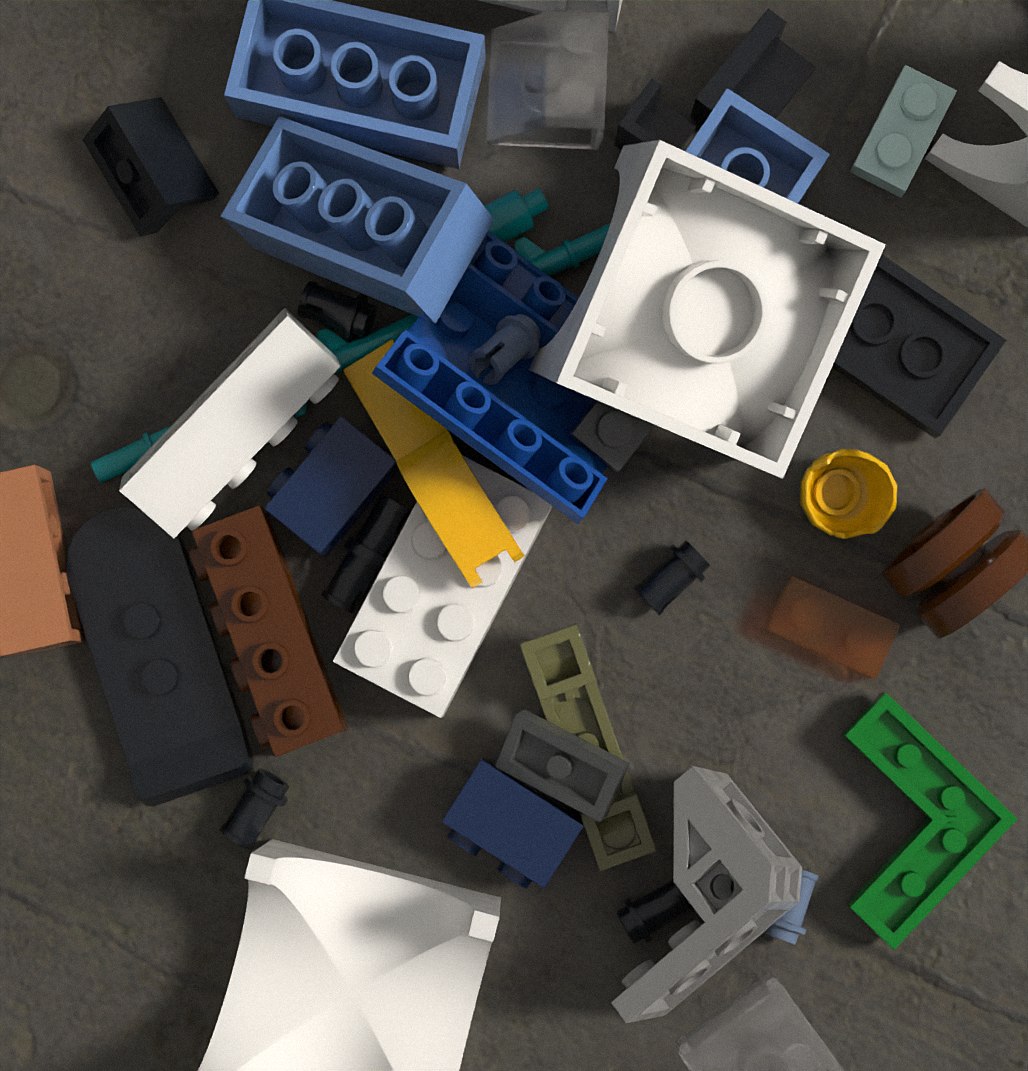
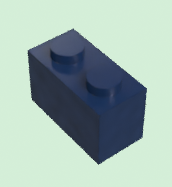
[264,416,399,558]
[442,757,584,889]

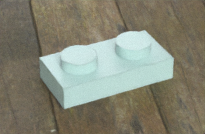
[850,65,957,198]

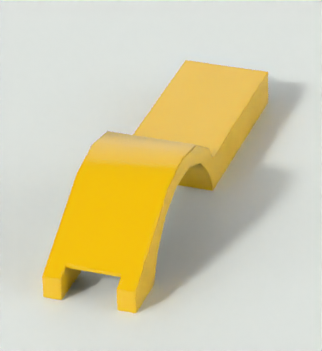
[343,339,525,588]

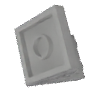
[611,766,802,1023]

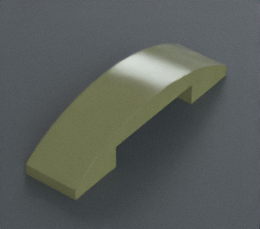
[520,624,657,871]

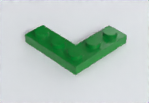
[841,692,1018,950]

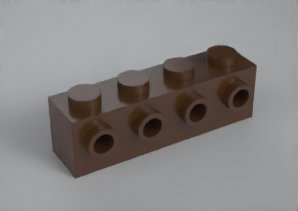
[189,505,349,757]

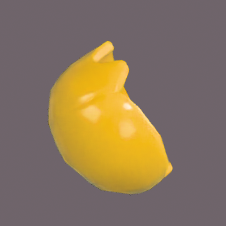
[800,449,897,539]

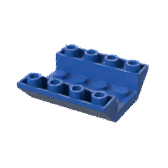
[372,231,608,524]

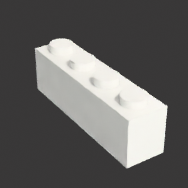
[119,308,340,538]

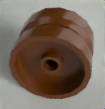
[881,488,1028,639]

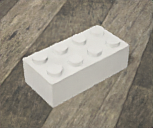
[333,456,552,718]

